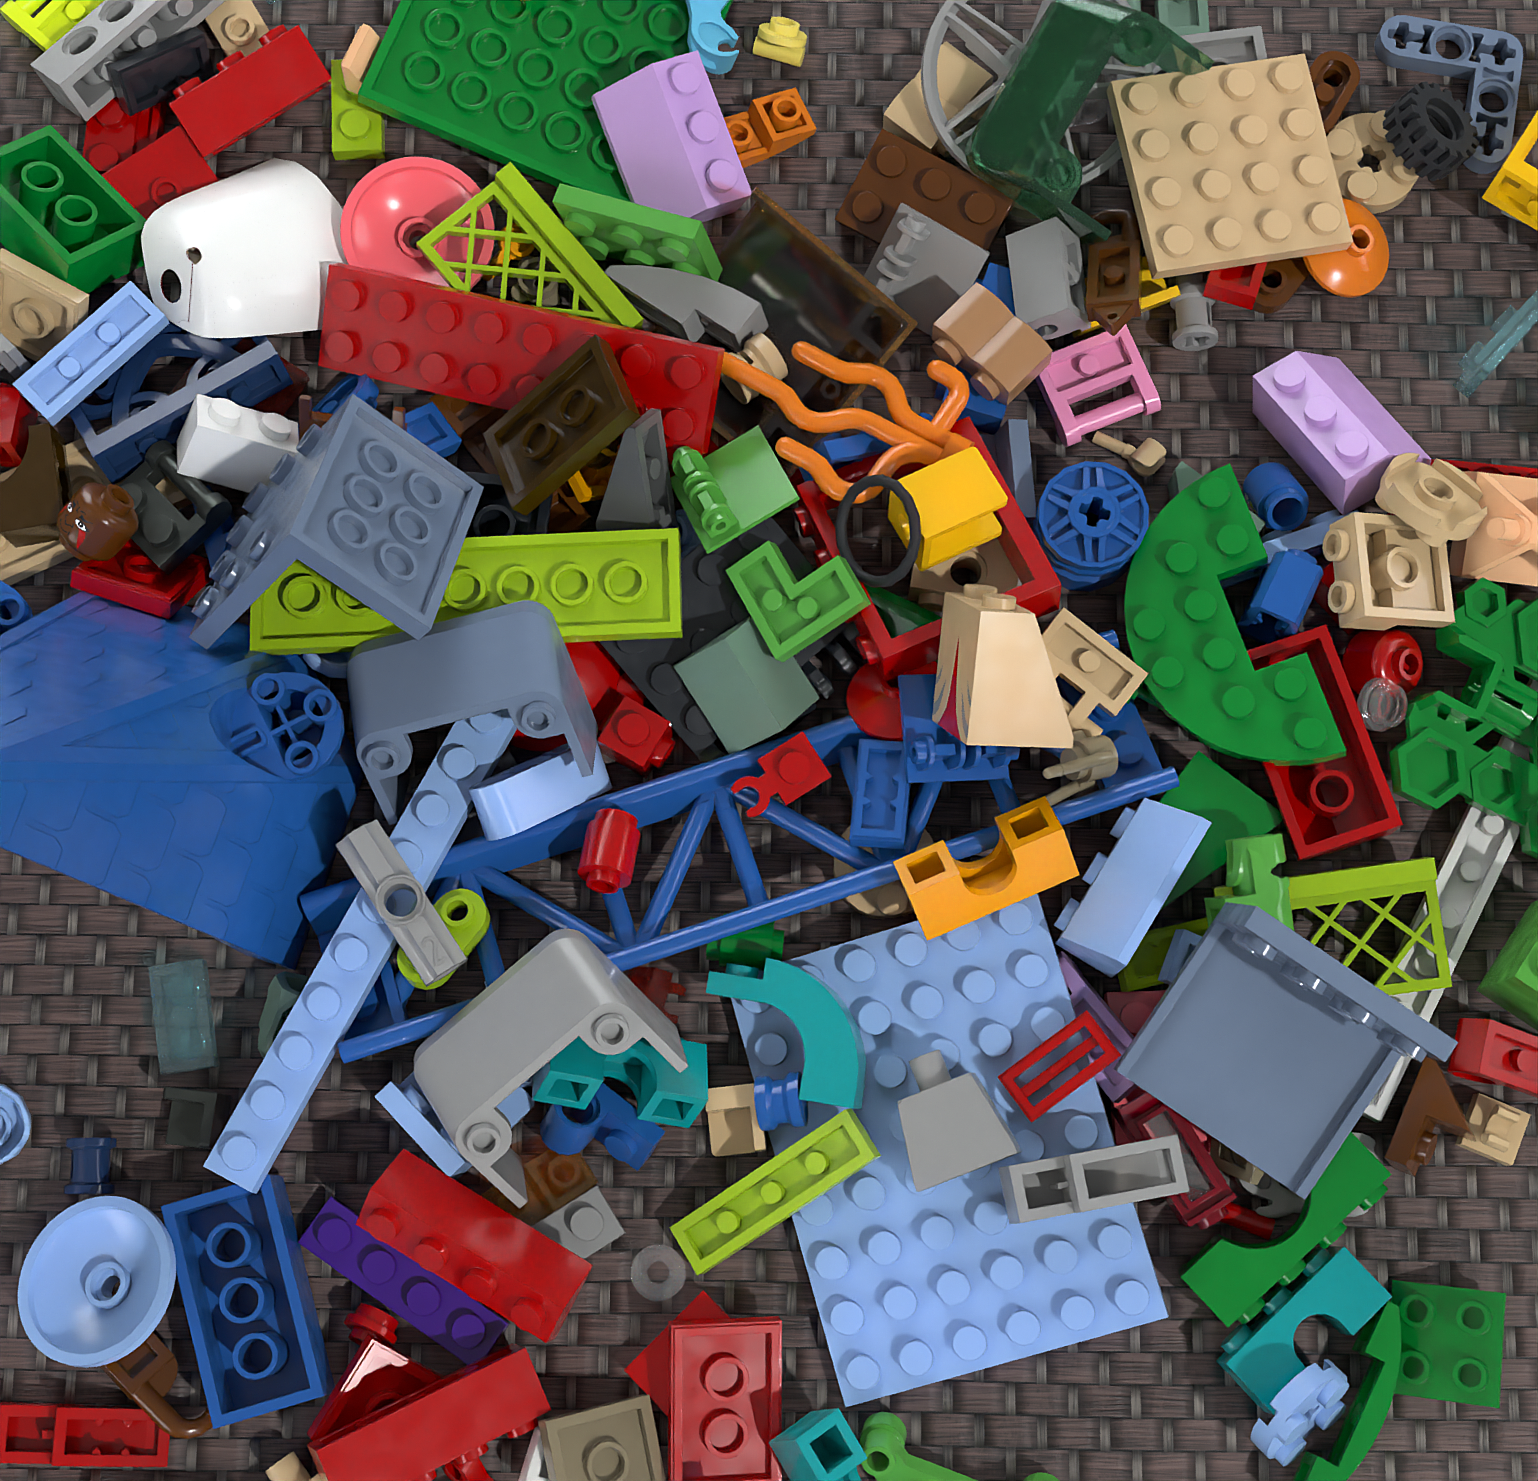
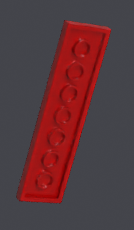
[318,263,725,455]

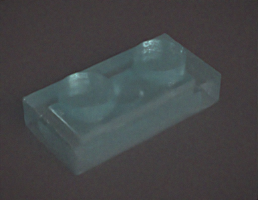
[148,958,219,1076]

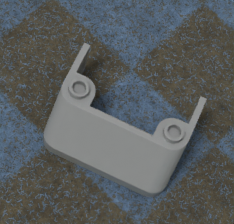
[414,929,688,1209]

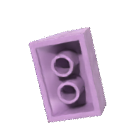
[591,50,753,222]
[1253,351,1431,516]

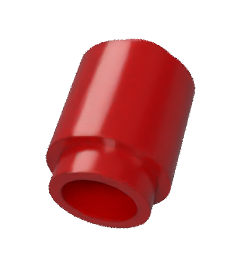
[578,808,641,894]

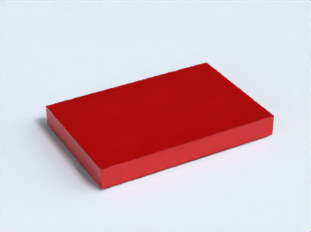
[668,1316,782,1481]

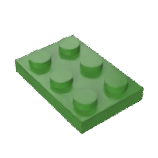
[552,183,723,282]

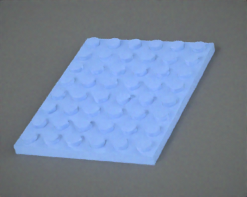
[731,893,1169,1407]

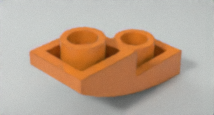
[724,87,817,168]

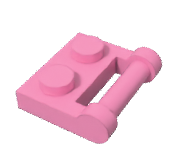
[1035,324,1161,447]

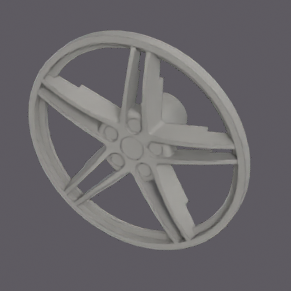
[921,0,1153,195]

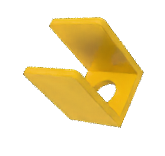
[888,447,1008,572]

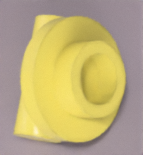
[753,17,807,67]

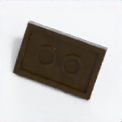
[483,334,641,516]

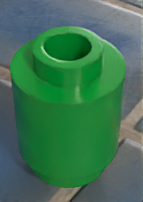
[706,913,785,971]

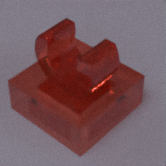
[628,966,686,1024]

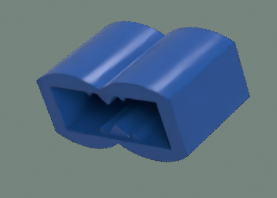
[1237,549,1323,645]

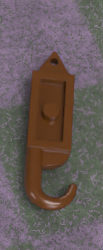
[1081,208,1142,336]
[99,1290,213,1439]

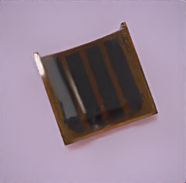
[652,187,918,480]

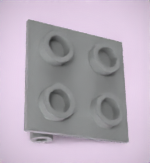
[856,203,990,336]

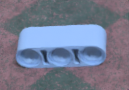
[469,743,612,841]

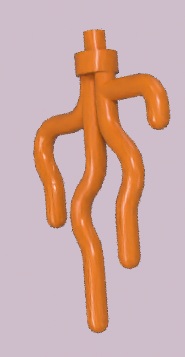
[721,341,988,504]

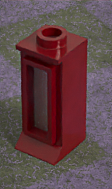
[1111,1092,1237,1230]

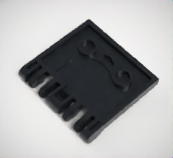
[598,517,868,763]

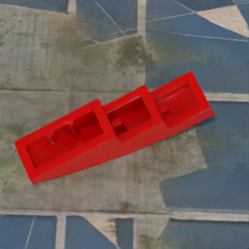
[0,1402,170,1467]

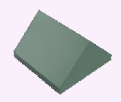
[673,616,819,754]

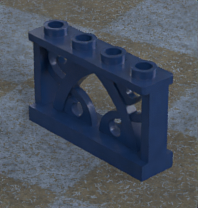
[69,298,293,484]

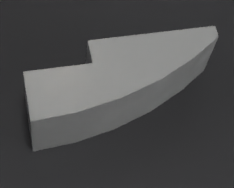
[605,265,769,353]
[998,1134,1189,1224]

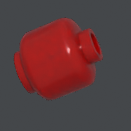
[1342,629,1423,698]

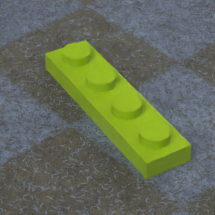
[669,1108,881,1276]

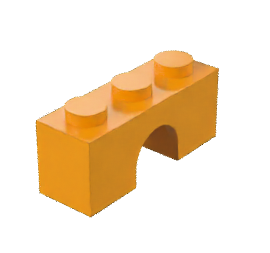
[893,796,1079,941]

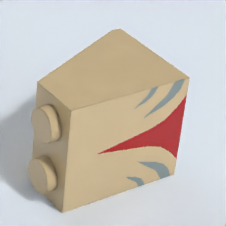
[932,584,1074,748]

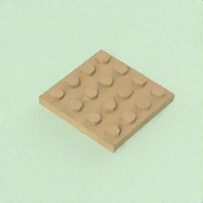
[1106,54,1353,280]

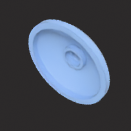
[18,1196,176,1368]

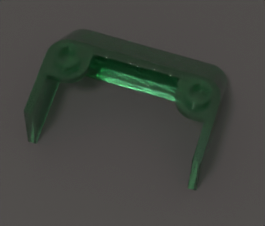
[965,0,1214,245]

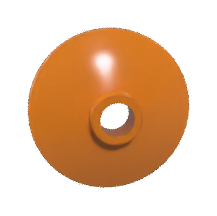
[1302,198,1389,298]

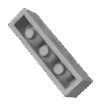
[30,0,226,122]

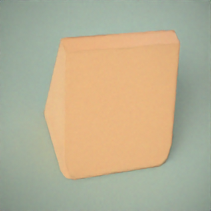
[341,24,382,94]

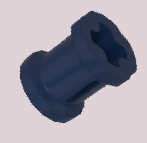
[64,1138,117,1195]

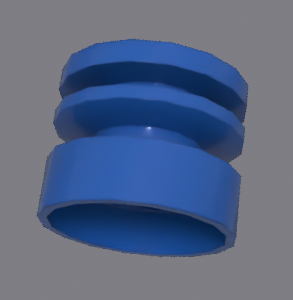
[1030,461,1149,592]

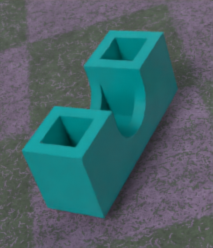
[532,1036,708,1128]
[1216,1246,1392,1415]
[768,1408,868,1481]

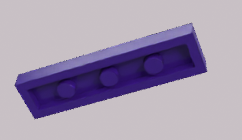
[298,1197,510,1365]

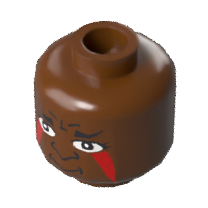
[57,483,139,561]

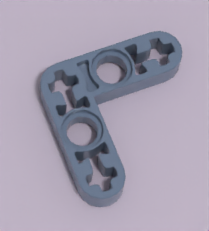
[1374,15,1523,174]

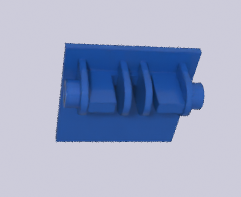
[898,674,1020,783]

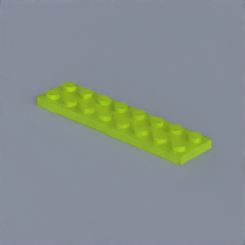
[249,528,683,655]

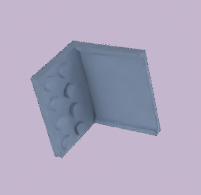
[189,394,484,649]
[1114,902,1458,1199]

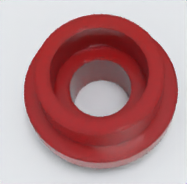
[344,1303,399,1347]

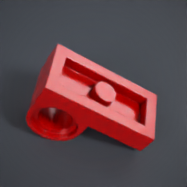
[1447,1018,1538,1098]

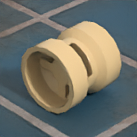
[720,332,788,404]

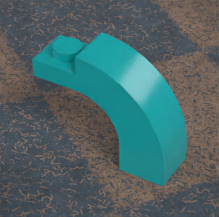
[706,958,866,1109]

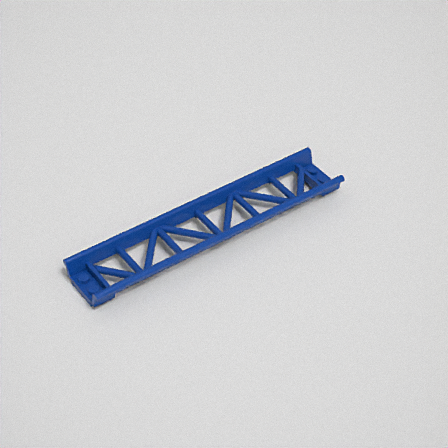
[300,629,1180,1064]

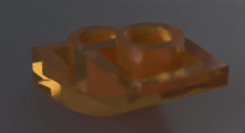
[480,1149,599,1227]

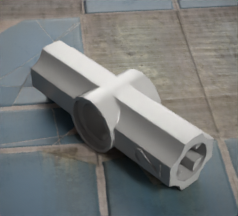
[336,819,468,987]

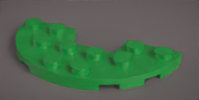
[1124,463,1346,766]

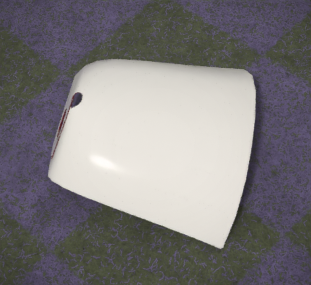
[141,158,348,338]

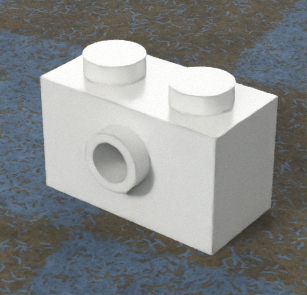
[177,393,299,493]

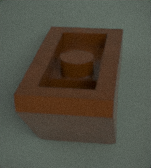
[1385,1057,1476,1177]

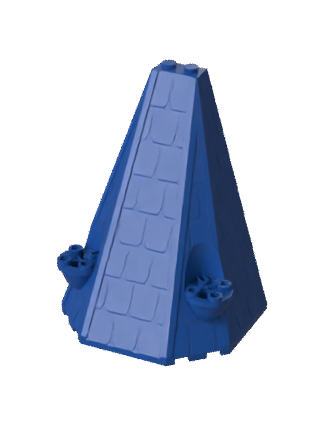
[0,580,364,971]

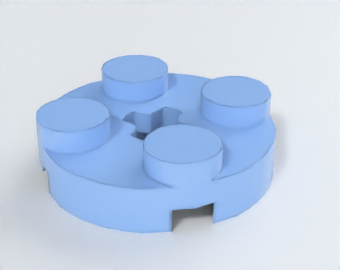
[1250,1359,1349,1466]

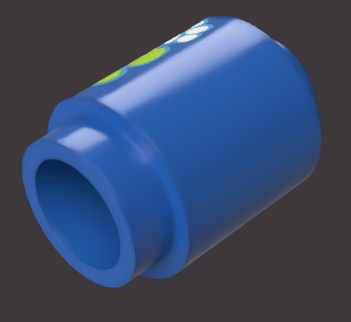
[1243,462,1309,531]

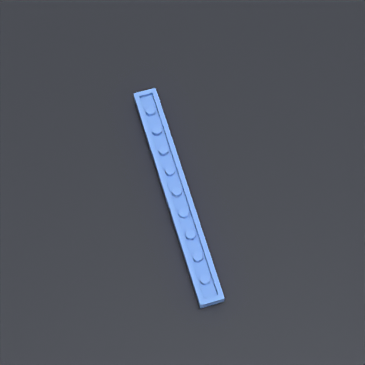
[203,709,517,1194]

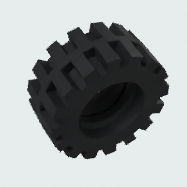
[1383,81,1479,181]

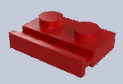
[82,96,167,175]

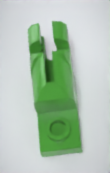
[1204,833,1294,931]

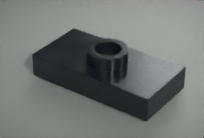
[108,27,215,116]

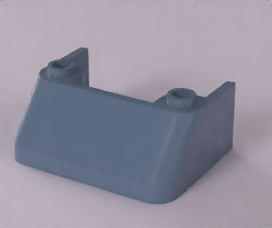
[346,600,599,825]

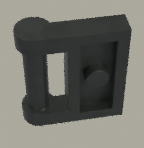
[119,440,232,576]

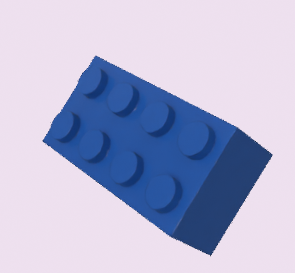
[161,1174,335,1429]

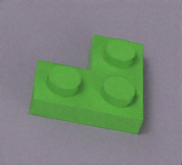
[726,541,871,662]

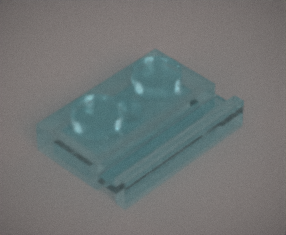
[1452,289,1538,398]

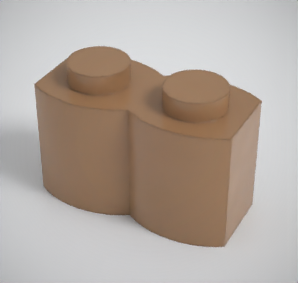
[931,282,1053,406]

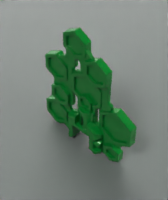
[1389,577,1538,860]

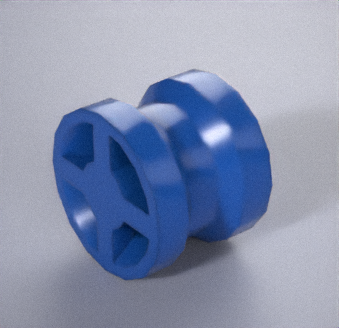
[754,1071,809,1131]

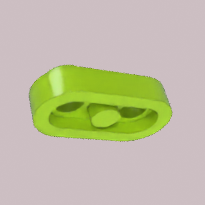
[397,889,490,990]

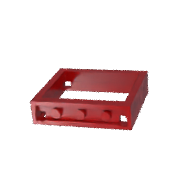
[792,416,1062,681]

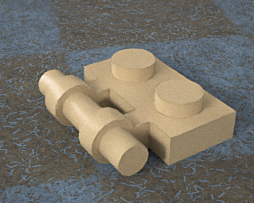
[1041,607,1148,738]

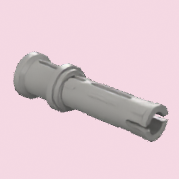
[1170,271,1218,351]

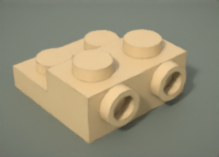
[1323,512,1455,631]

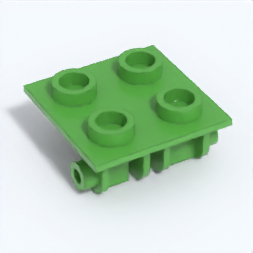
[671,426,800,554]

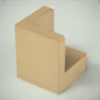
[705,1083,766,1157]

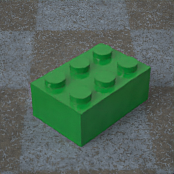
[0,125,147,294]

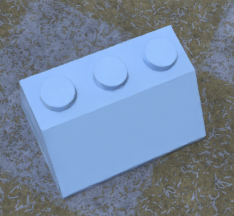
[1054,798,1211,978]

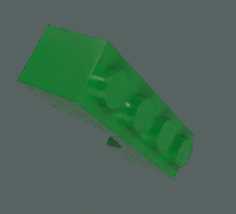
[1178,1132,1392,1327]

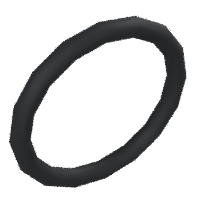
[835,474,921,588]

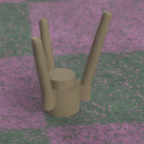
[1043,730,1118,806]

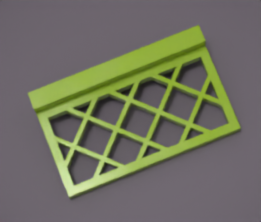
[416,162,644,330]
[1212,857,1452,995]

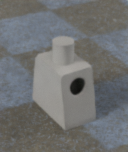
[898,1050,1022,1192]

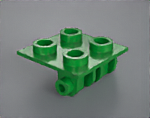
[1391,1280,1506,1408]

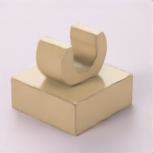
[1455,1093,1531,1166]

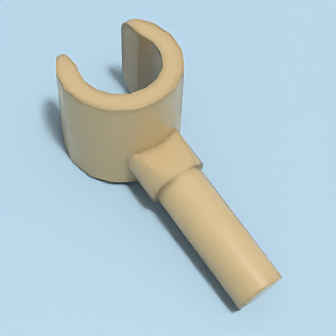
[1092,431,1166,477]

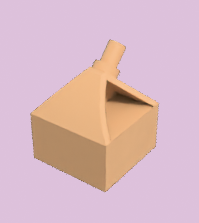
[1449,471,1538,586]

